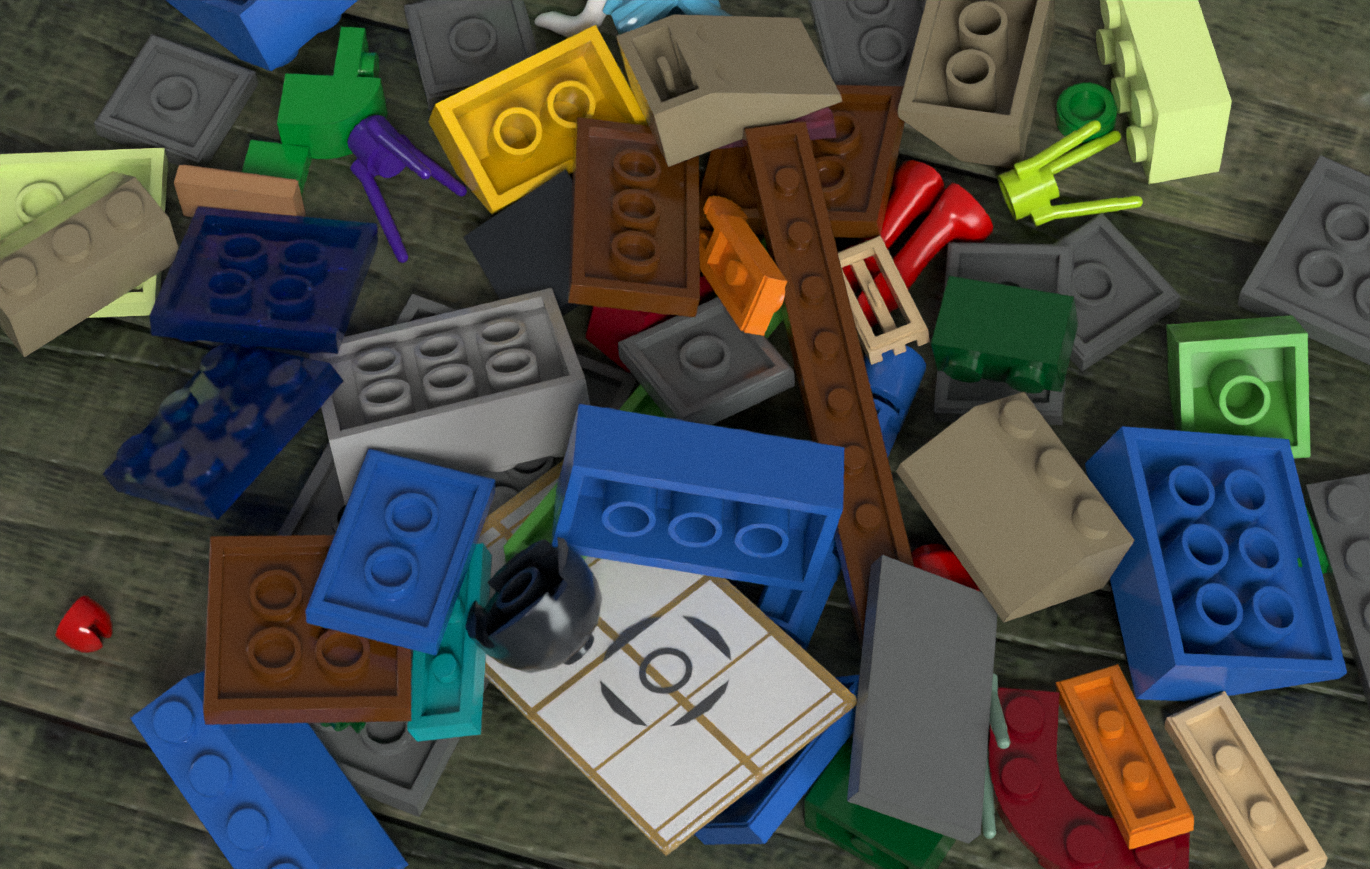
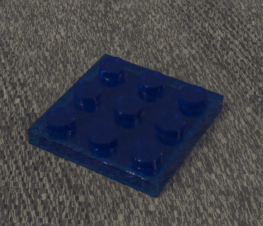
[149,207,378,354]
[103,341,344,520]

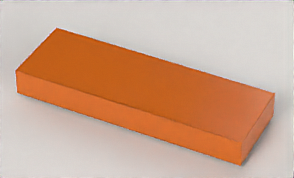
[1056,664,1194,850]

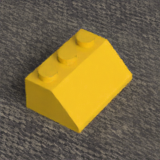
[428,25,649,214]

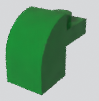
[277,27,388,159]

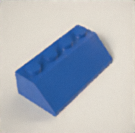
[130,670,409,869]

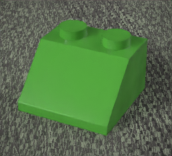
[1166,315,1310,458]

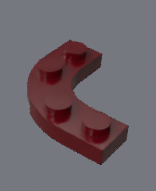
[989,688,1190,869]

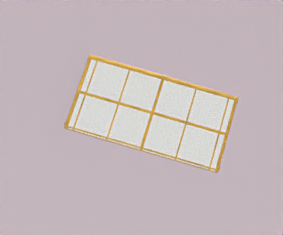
[477,460,857,856]

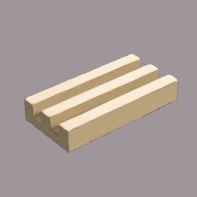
[838,236,930,365]

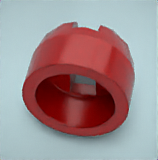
[55,595,113,653]

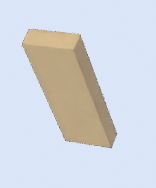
[1164,691,1328,869]

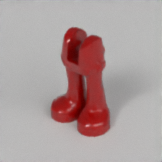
[842,160,993,328]

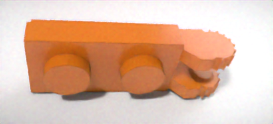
[699,195,788,336]

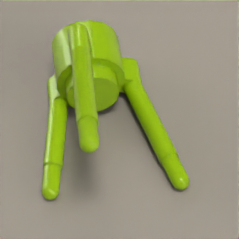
[997,120,1143,227]

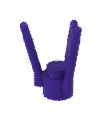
[347,115,467,263]

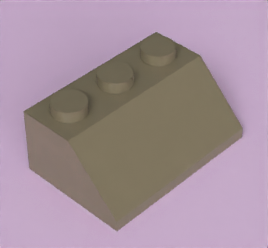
[898,0,1055,169]
[0,171,181,357]
[896,392,1135,623]

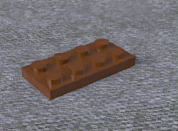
[568,117,700,318]

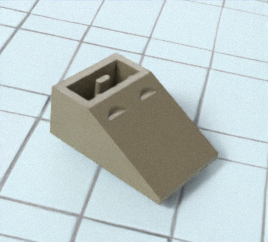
[616,14,842,167]

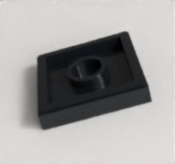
[463,169,581,317]

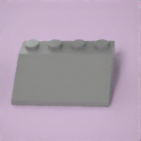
[307,288,590,505]

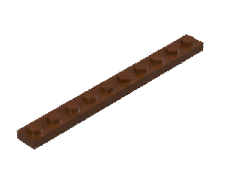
[742,121,914,653]

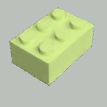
[1096,0,1232,184]

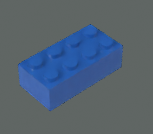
[551,404,844,592]

